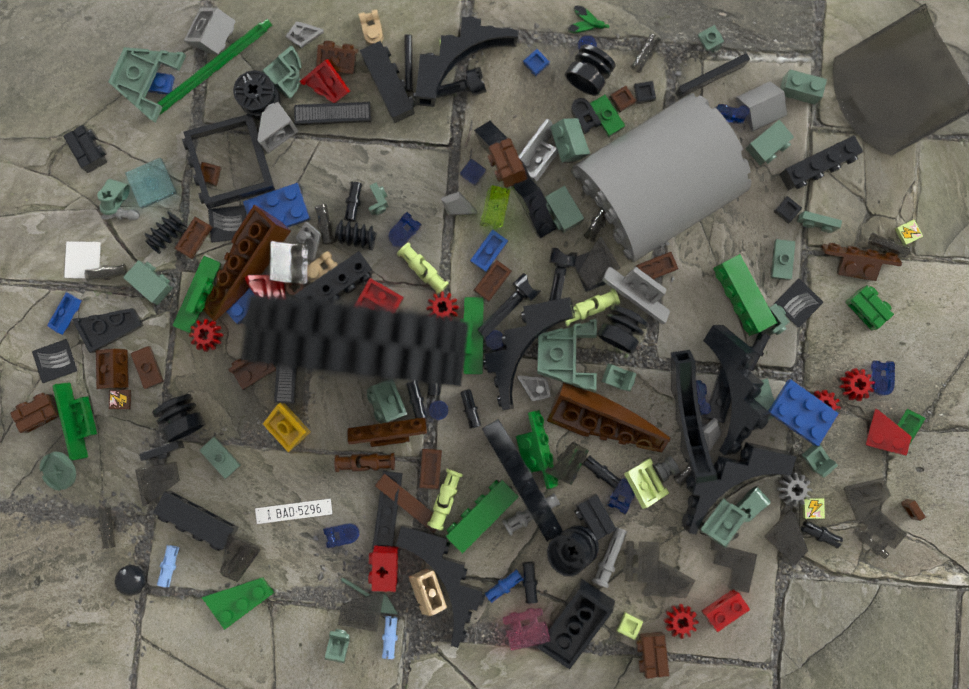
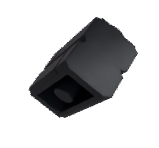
[63,125,108,173]
[574,493,616,540]

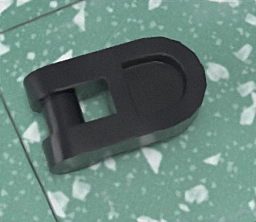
[571,98,601,134]

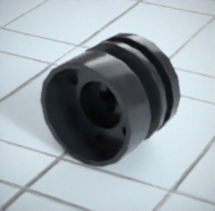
[565,44,616,96]
[233,70,281,120]
[597,305,648,354]
[152,394,205,443]
[547,525,599,577]

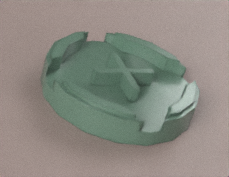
[40,452,76,490]

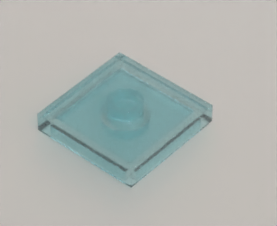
[125,158,177,209]

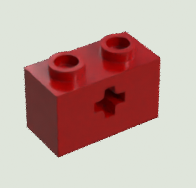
[368,546,398,592]
[701,589,750,632]

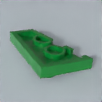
[202,577,274,630]

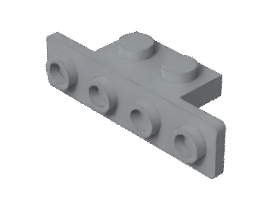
[508,119,559,189]
[602,267,670,324]

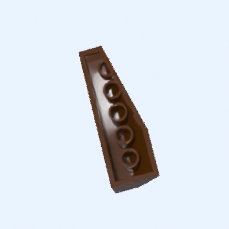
[203,205,291,321]
[547,382,671,453]

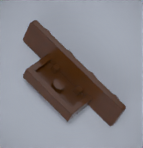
[821,243,902,281]
[347,417,427,447]

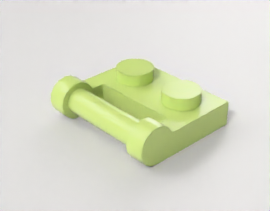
[624,458,669,509]

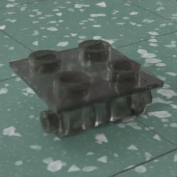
[269,241,308,284]

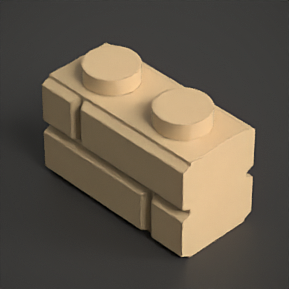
[409,569,447,616]

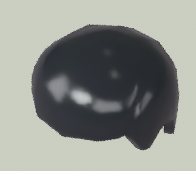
[114,565,146,596]

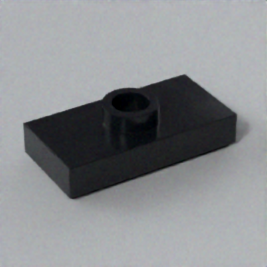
[139,441,185,461]

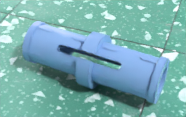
[157,545,179,587]
[382,616,398,659]

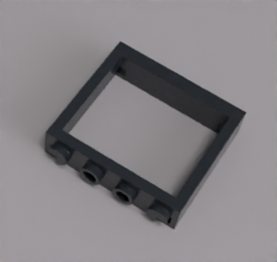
[182,114,275,209]

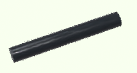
[404,34,413,92]

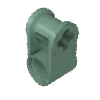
[97,179,130,215]
[735,486,771,522]

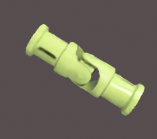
[397,242,449,295]
[564,288,620,326]
[427,469,463,531]

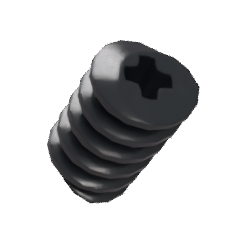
[144,211,188,254]
[334,219,377,251]

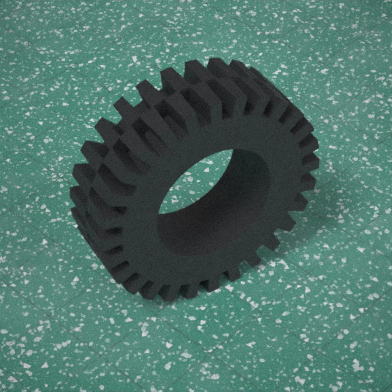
[241,295,469,387]

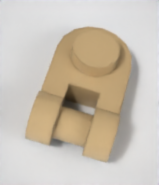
[359,9,383,45]
[304,251,338,283]

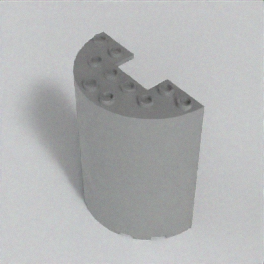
[571,93,751,263]

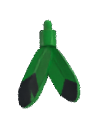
[568,5,609,33]

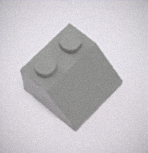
[184,8,235,54]
[257,102,299,153]

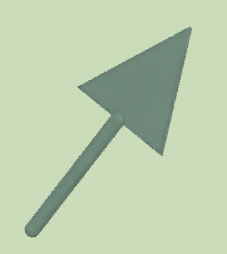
[341,578,398,614]

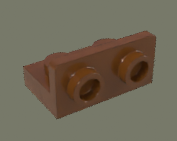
[316,40,359,74]
[96,349,128,389]
[228,358,276,390]

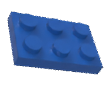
[243,183,311,227]
[768,380,839,446]

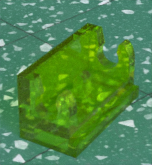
[480,185,510,229]

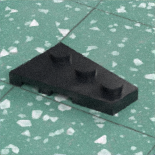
[72,308,144,353]

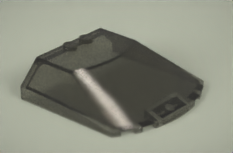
[833,3,969,156]

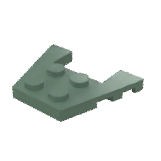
[108,47,186,123]
[537,319,597,393]

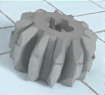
[777,473,813,507]

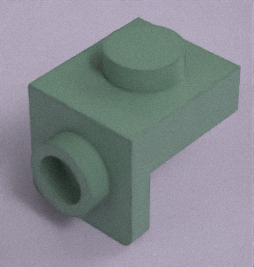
[698,25,724,53]
[368,183,389,215]
[767,303,790,335]
[601,364,636,392]
[802,445,838,478]
[324,629,350,663]

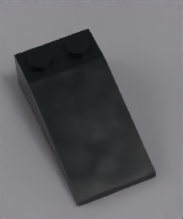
[537,579,615,670]

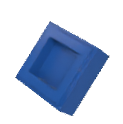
[523,49,550,77]

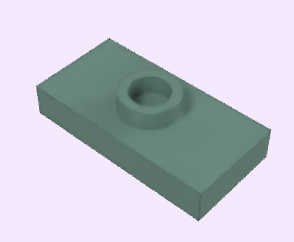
[771,239,796,280]
[199,437,241,479]

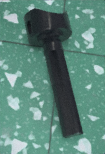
[413,67,487,102]
[549,248,577,301]
[477,273,541,338]

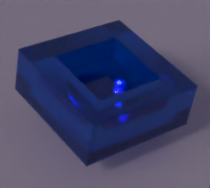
[460,158,486,186]

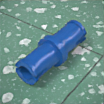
[485,569,524,603]

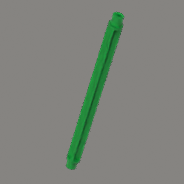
[157,19,273,115]

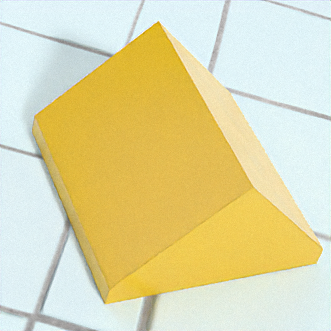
[263,403,311,453]

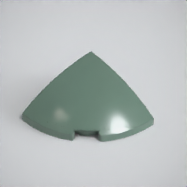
[261,45,302,99]

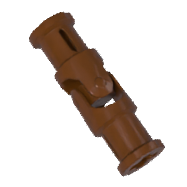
[334,453,395,472]

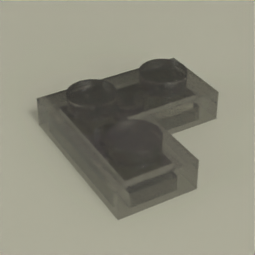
[713,544,757,593]

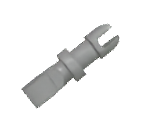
[101,208,140,220]

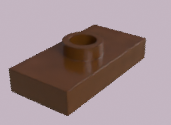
[174,216,213,259]
[635,252,678,280]
[473,260,512,302]
[130,346,164,389]
[419,448,442,489]

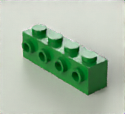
[713,254,777,336]
[446,479,519,554]

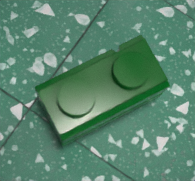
[845,285,894,331]

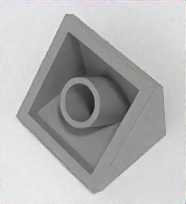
[736,82,787,131]

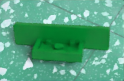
[173,256,222,333]
[460,297,484,375]
[52,383,97,461]
[516,410,558,489]

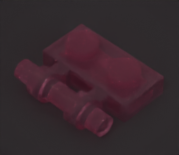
[503,607,550,651]

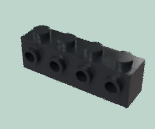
[360,41,416,124]
[779,135,863,191]
[295,251,374,301]
[153,490,239,551]

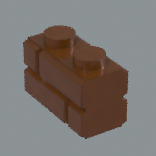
[487,138,527,188]
[10,393,59,433]
[636,632,669,679]

